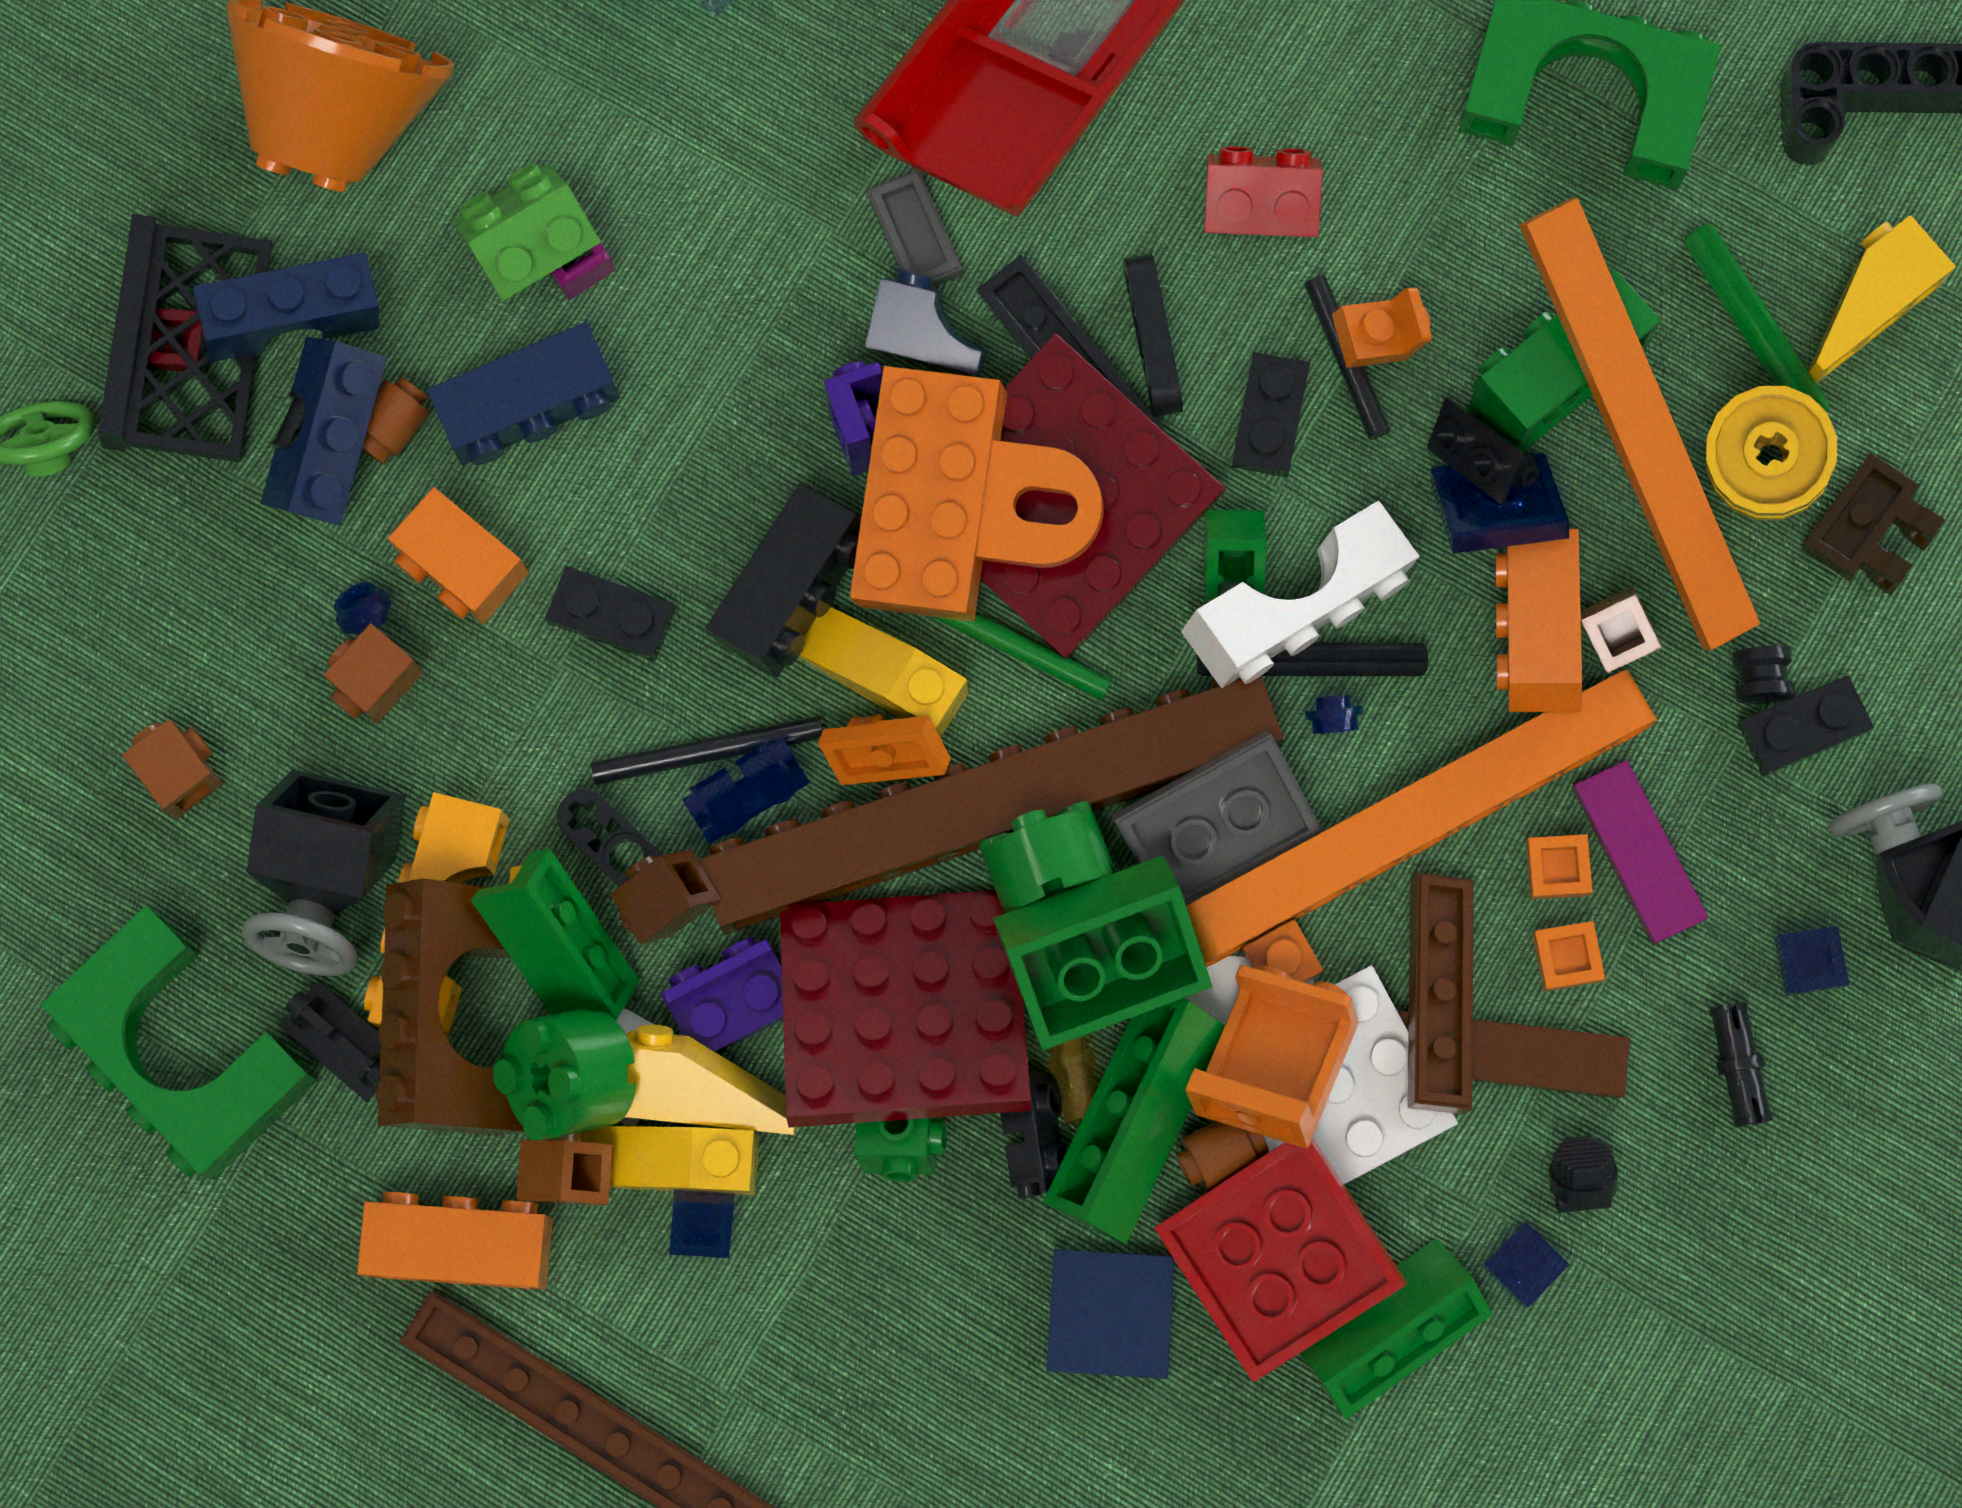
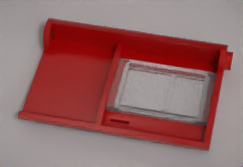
[853,0,1186,216]

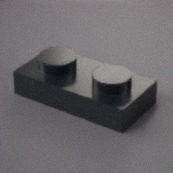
[1231,352,1310,478]
[545,566,676,662]
[1738,675,1874,777]

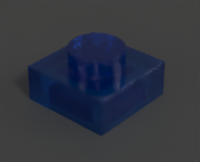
[1774,926,1849,996]
[669,1190,734,1258]
[1482,1222,1570,1309]

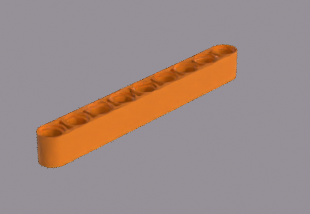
[1186,670,1658,968]

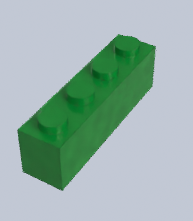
[1043,999,1225,1244]

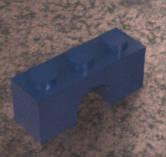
[193,252,379,363]
[260,337,387,526]

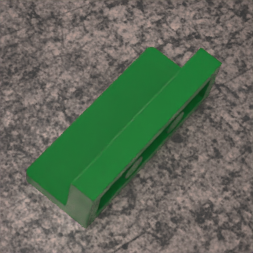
[471,848,640,1021]
[1299,1239,1493,1420]

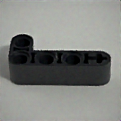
[1780,42,1962,165]

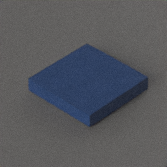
[1047,1249,1174,1379]

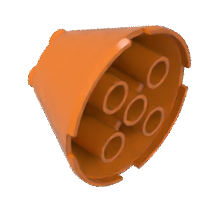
[226,0,455,192]

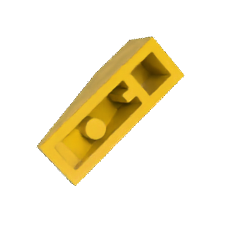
[1808,215,1956,384]
[799,607,969,738]
[625,1025,797,1135]
[581,1126,759,1196]

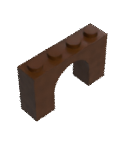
[376,878,525,1136]

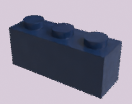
[427,321,620,466]

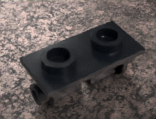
[1427,397,1540,504]
[279,981,381,1102]
[1000,1072,1068,1199]

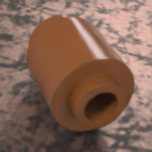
[362,377,430,465]
[1175,1121,1269,1192]

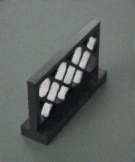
[98,214,272,462]

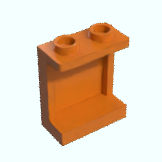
[1185,965,1359,1149]

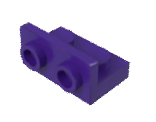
[824,361,883,477]
[661,937,783,1053]

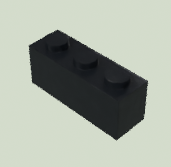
[705,483,861,679]

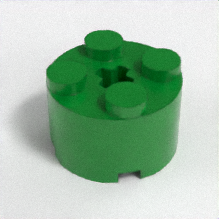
[979,801,1115,913]
[493,1009,636,1141]

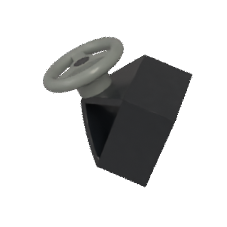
[242,769,406,976]
[1827,783,1962,973]

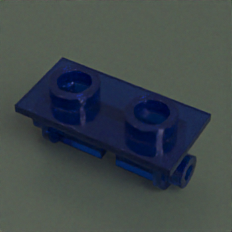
[682,738,810,844]

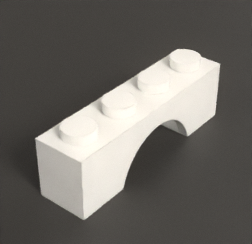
[1181,500,1420,689]

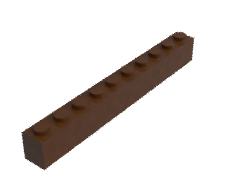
[698,676,1284,935]

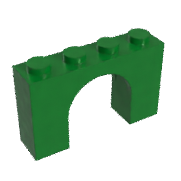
[1458,0,1721,190]
[40,905,318,1180]

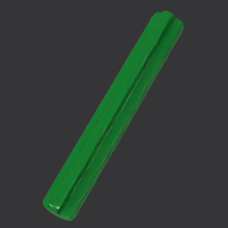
[1684,223,1830,412]

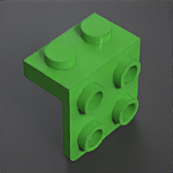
[452,163,601,301]

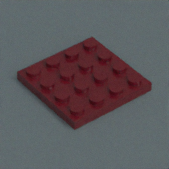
[980,333,1226,658]
[780,890,1031,1128]

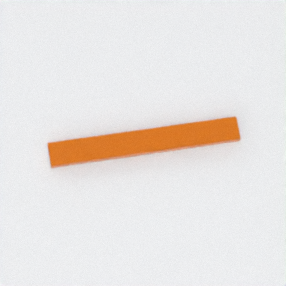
[1519,198,1760,651]

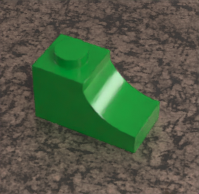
[1204,510,1267,605]

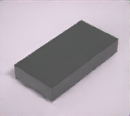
[866,170,963,288]

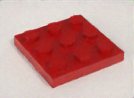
[1154,1138,1407,1383]

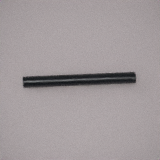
[591,716,823,785]

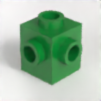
[854,1117,947,1182]

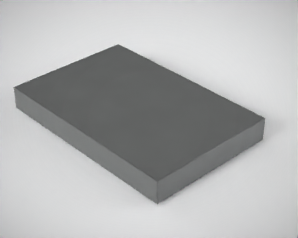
[1111,729,1323,906]

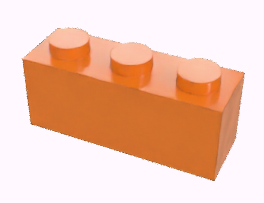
[1495,529,1582,712]
[357,1192,553,1290]

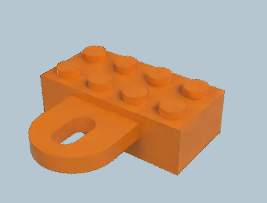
[850,366,1104,622]

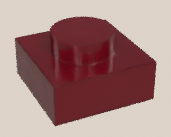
[148,308,206,372]

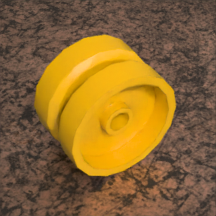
[1706,386,1837,521]

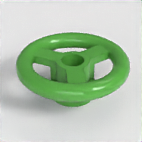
[0,401,96,477]

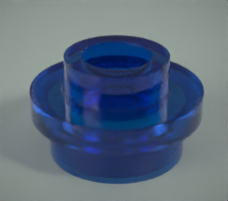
[334,582,391,634]
[1304,695,1364,734]

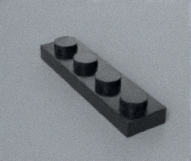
[976,254,1164,431]

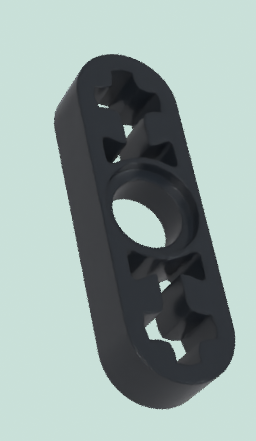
[1123,253,1183,418]
[557,790,663,887]

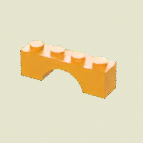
[364,792,510,1040]

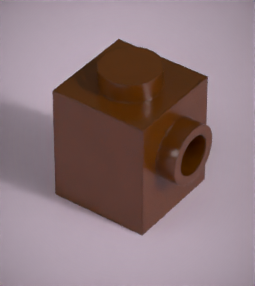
[610,849,721,944]

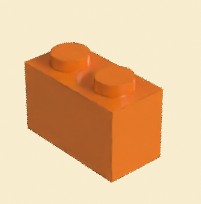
[387,487,529,625]

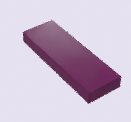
[1572,760,1709,946]

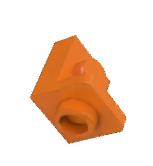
[1332,287,1432,368]

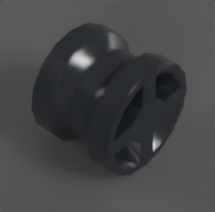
[1732,646,1796,704]

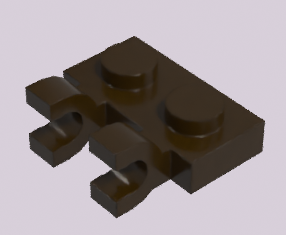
[1801,453,1946,596]

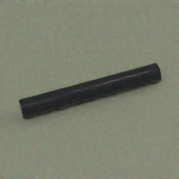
[1304,275,1390,440]

